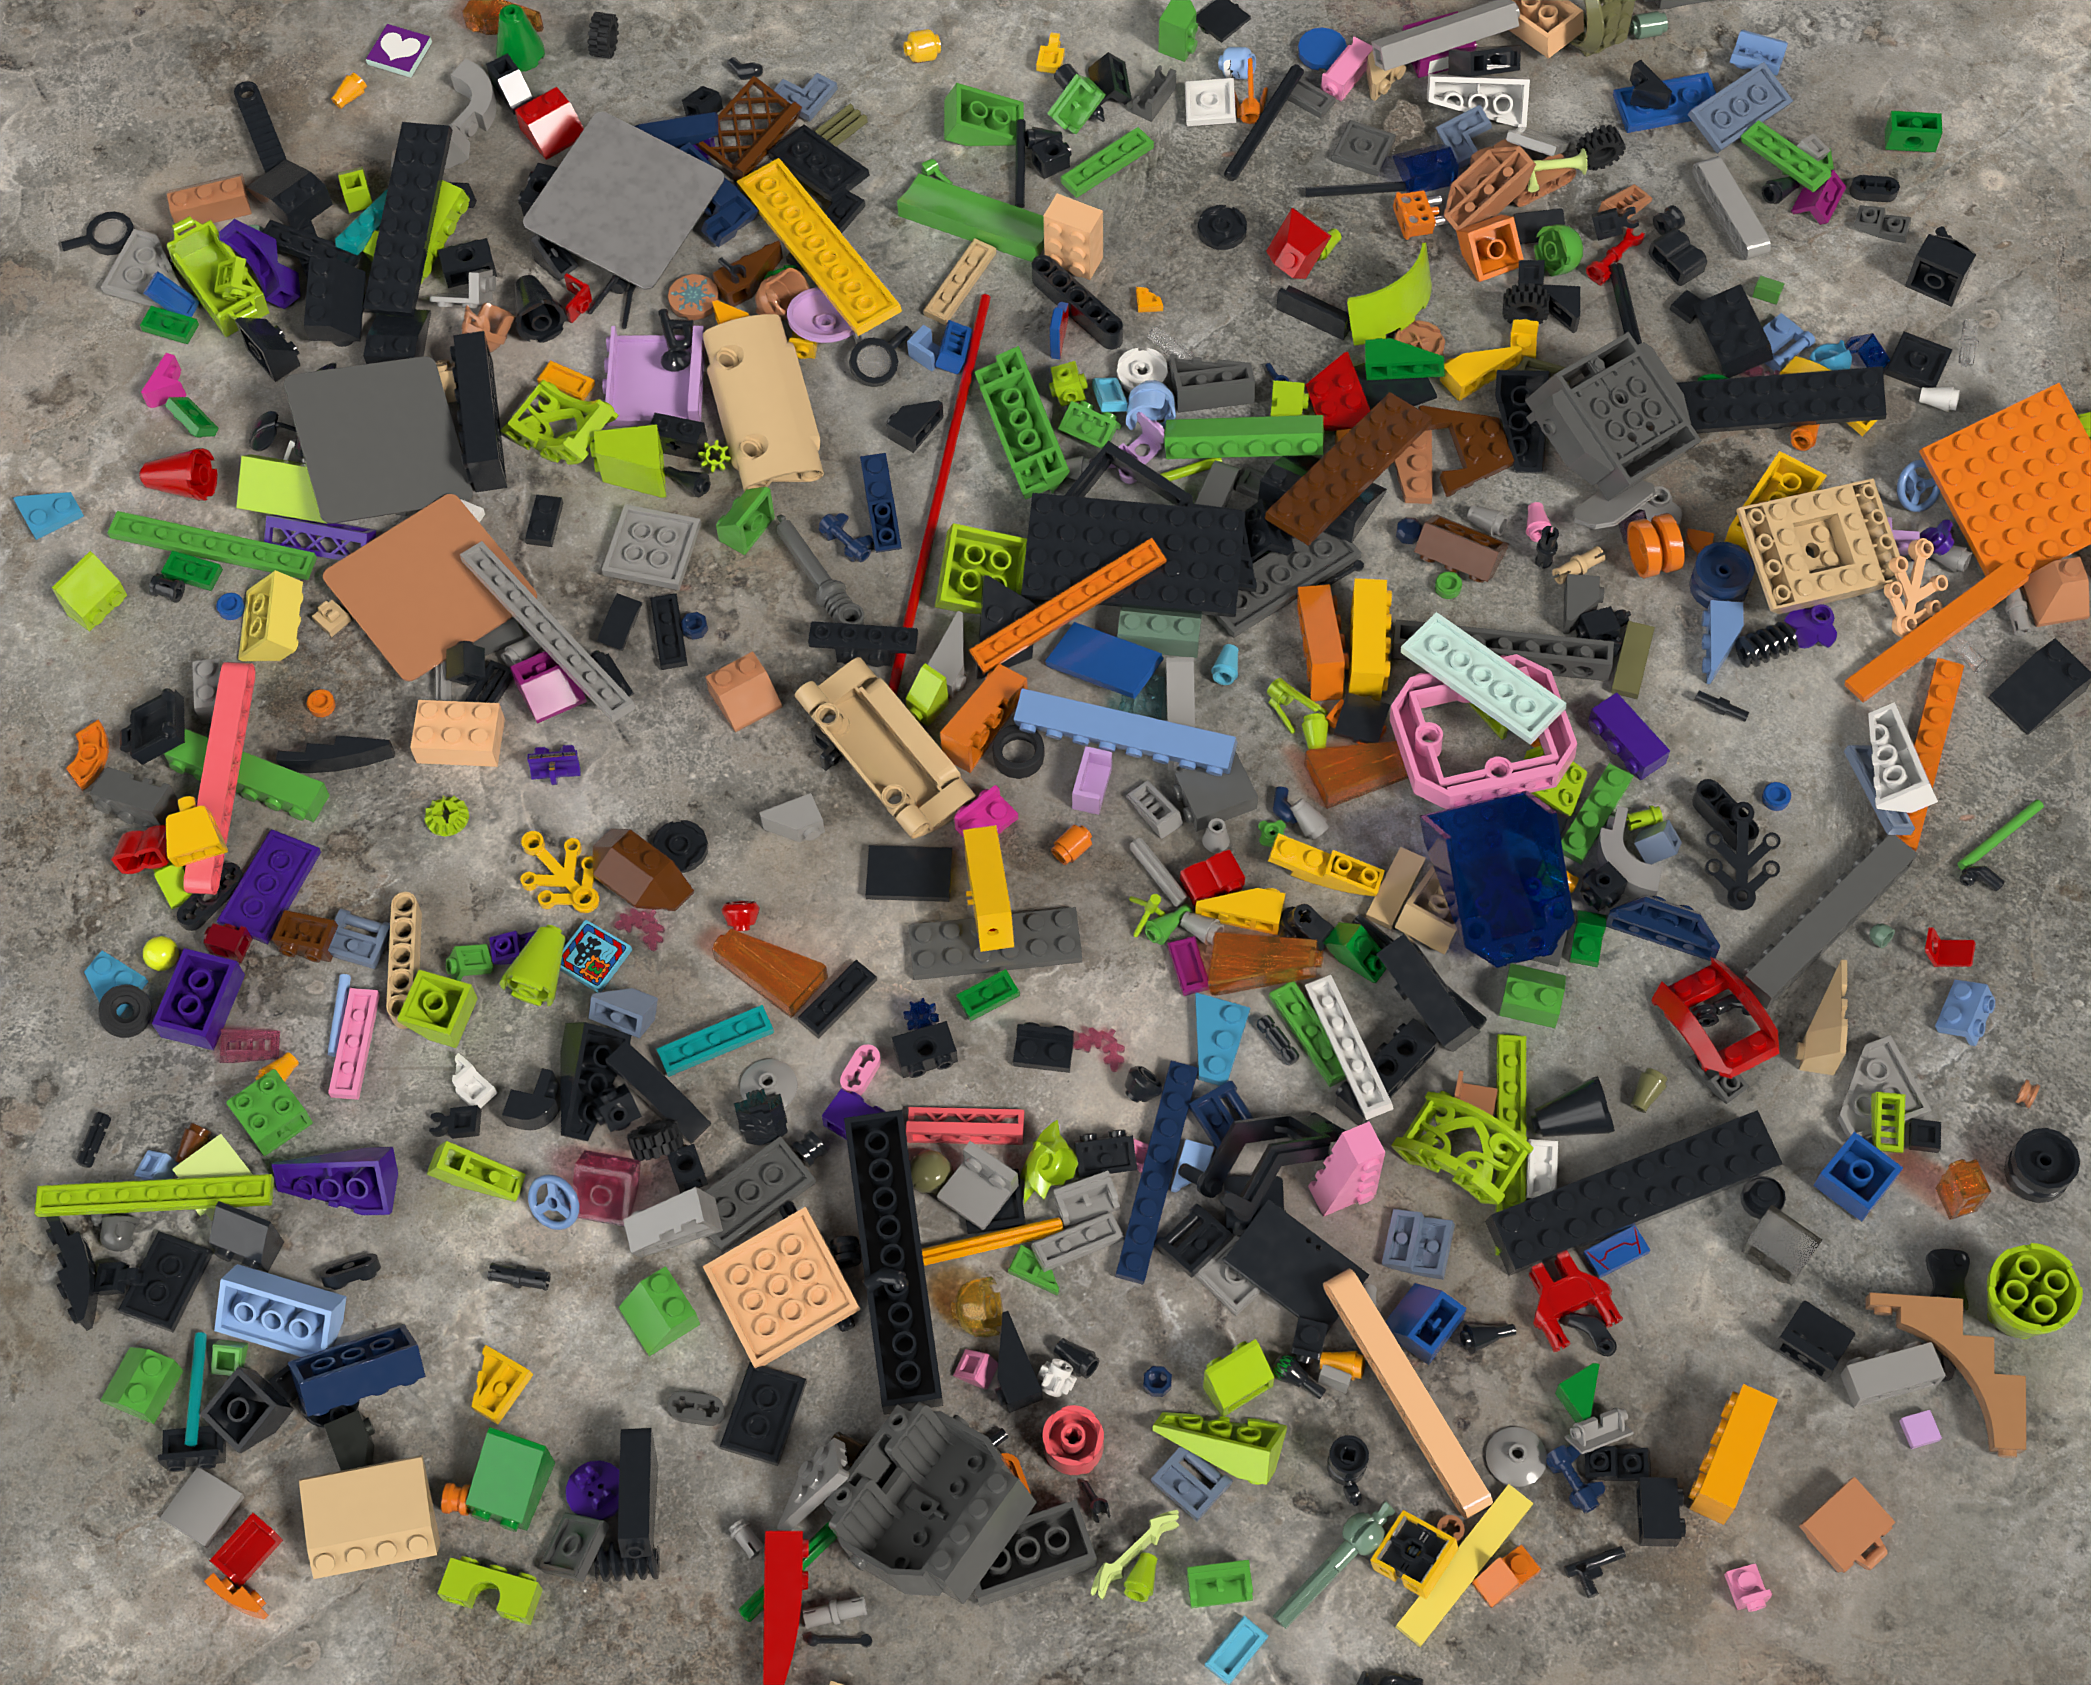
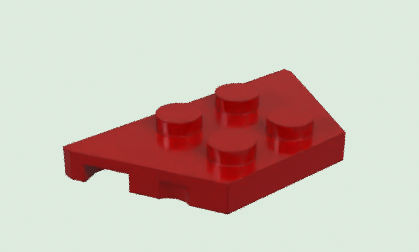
[1305,351,1370,432]

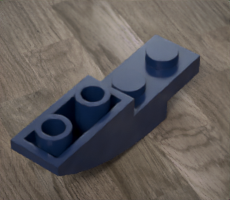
[860,453,902,553]

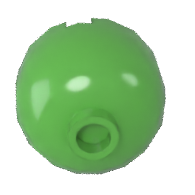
[1534,224,1583,277]

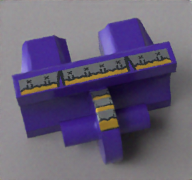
[527,745,581,785]

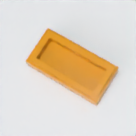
[537,360,595,401]

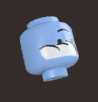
[1218,47,1256,80]

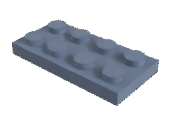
[1688,62,1793,154]

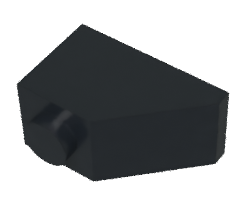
[886,400,944,453]

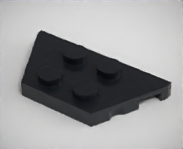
[976,575,1036,680]

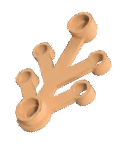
[1884,538,1948,638]

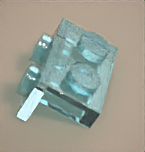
[1118,673,1165,720]

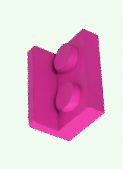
[954,785,1019,838]

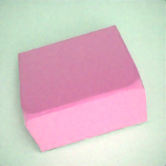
[953,1349,998,1389]

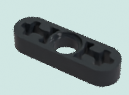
[177,862,244,931]

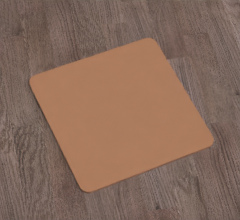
[323,494,537,681]

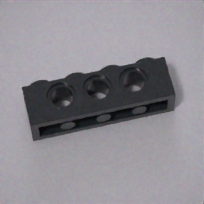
[1335,1018,1439,1126]

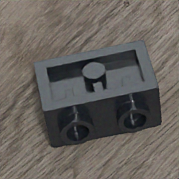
[1013,1022,1074,1073]
[1074,1129,1137,1178]

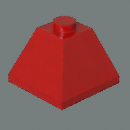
[1266,208,1332,279]

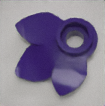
[1911,519,1954,562]
[1784,604,1837,649]

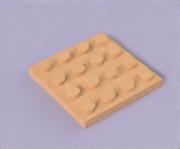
[703,1207,861,1368]

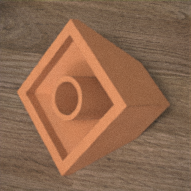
[2021,557,2090,627]

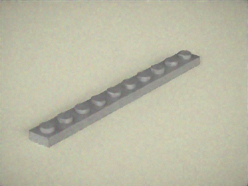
[460,541,636,723]

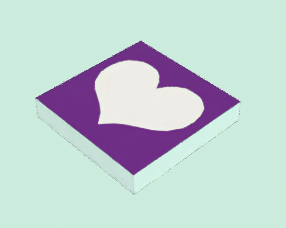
[366,24,432,78]

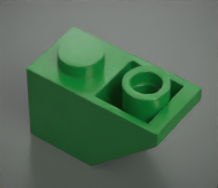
[1324,922,1387,983]

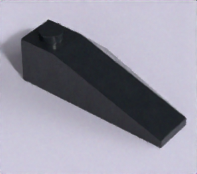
[1495,370,1551,474]

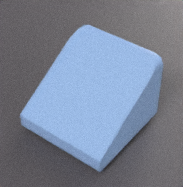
[134,1150,179,1180]

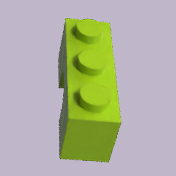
[437,1556,543,1625]

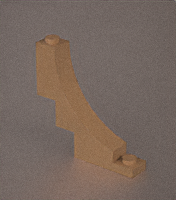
[1866,1293,2026,1458]

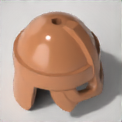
[755,268,810,321]
[461,303,515,352]

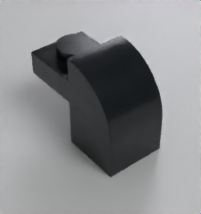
[502,1068,559,1131]

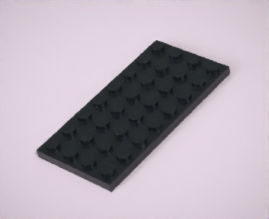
[1021,493,1245,617]

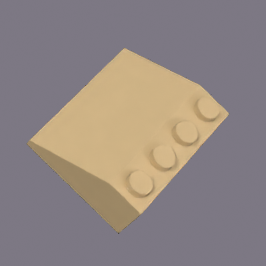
[299,1455,440,1579]

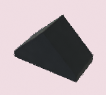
[529,234,578,281]
[1541,284,1580,334]

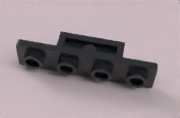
[808,621,918,667]

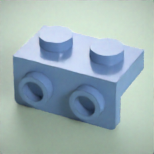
[1729,30,1788,76]
[1935,980,1995,1046]

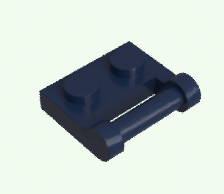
[1189,1081,1254,1149]

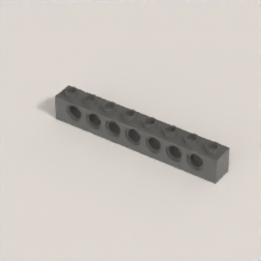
[1391,619,1614,681]

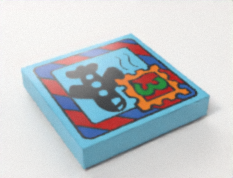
[560,919,632,993]

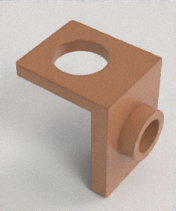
[1455,1070,1497,1116]

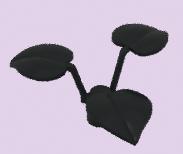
[249,363,337,458]

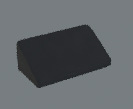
[1513,208,1565,244]

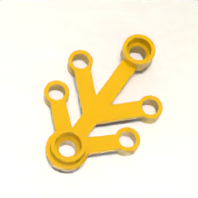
[520,831,600,913]

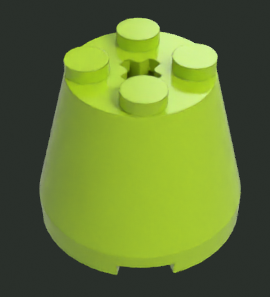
[1987,1243,2083,1339]

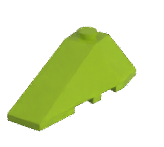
[1153,1412,1287,1485]

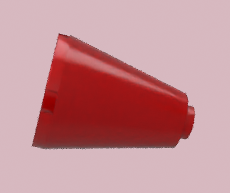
[139,448,218,501]

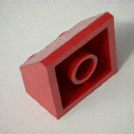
[515,86,584,160]

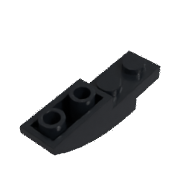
[46,1216,98,1331]

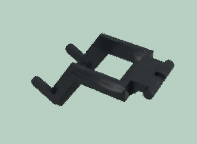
[1178,1112,1346,1222]

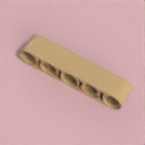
[386,892,422,1029]

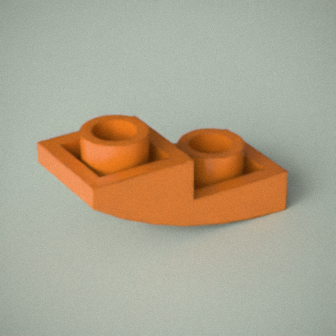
[204,1573,269,1620]

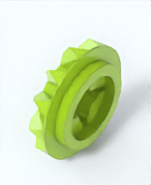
[424,795,469,837]

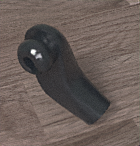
[1567,1312,1617,1357]

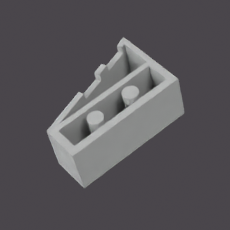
[623,1187,723,1258]

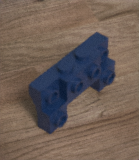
[679,142,759,248]

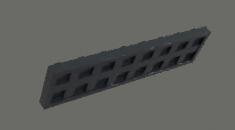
[363,122,453,317]
[1677,366,1887,434]

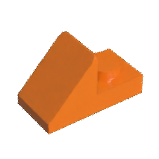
[1472,1544,1541,1608]

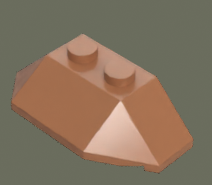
[1443,146,1536,230]

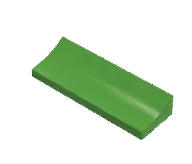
[897,173,1044,262]

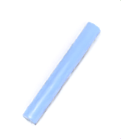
[327,974,351,1057]

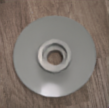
[740,1059,798,1109]
[1485,1427,1547,1488]

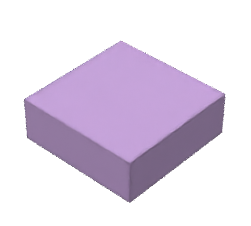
[1899,1410,1942,1449]

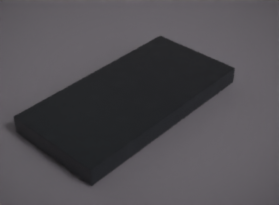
[767,124,870,203]

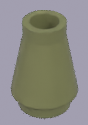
[1630,1068,1668,1113]

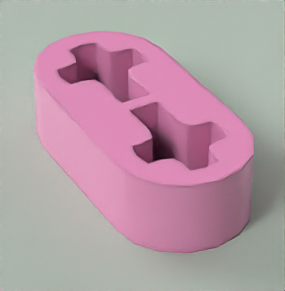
[840,1044,881,1095]

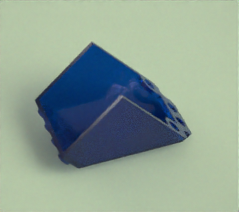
[1419,790,1575,968]

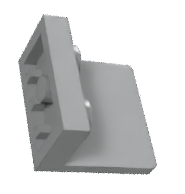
[937,1141,1018,1230]

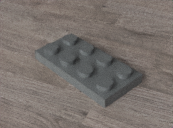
[705,1136,816,1252]

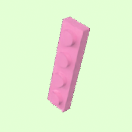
[328,988,380,1100]

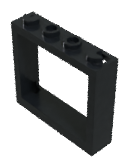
[1064,441,1194,507]

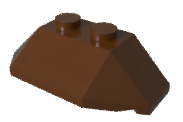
[592,829,694,911]

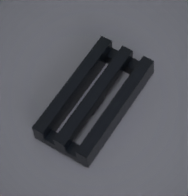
[464,660,514,703]

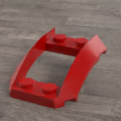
[1651,956,1780,1079]

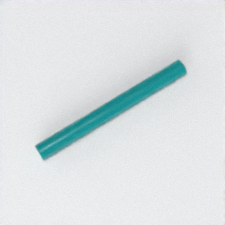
[185,1332,207,1446]

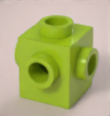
[1049,361,1088,407]

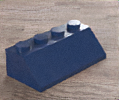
[288,1324,426,1416]

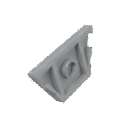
[777,1438,849,1531]

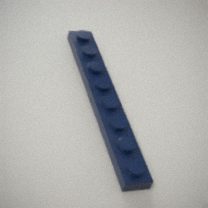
[1115,1060,1198,1285]

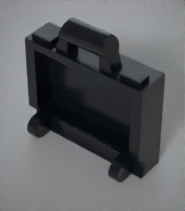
[120,688,185,765]

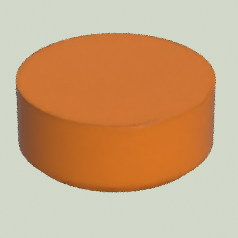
[306,689,336,717]

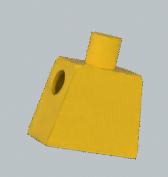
[166,796,228,868]

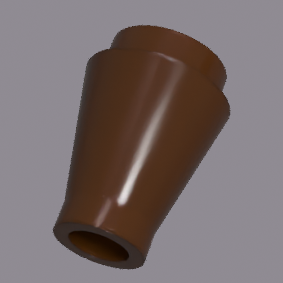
[174,1123,212,1163]

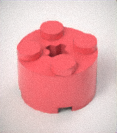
[1042,1405,1104,1475]

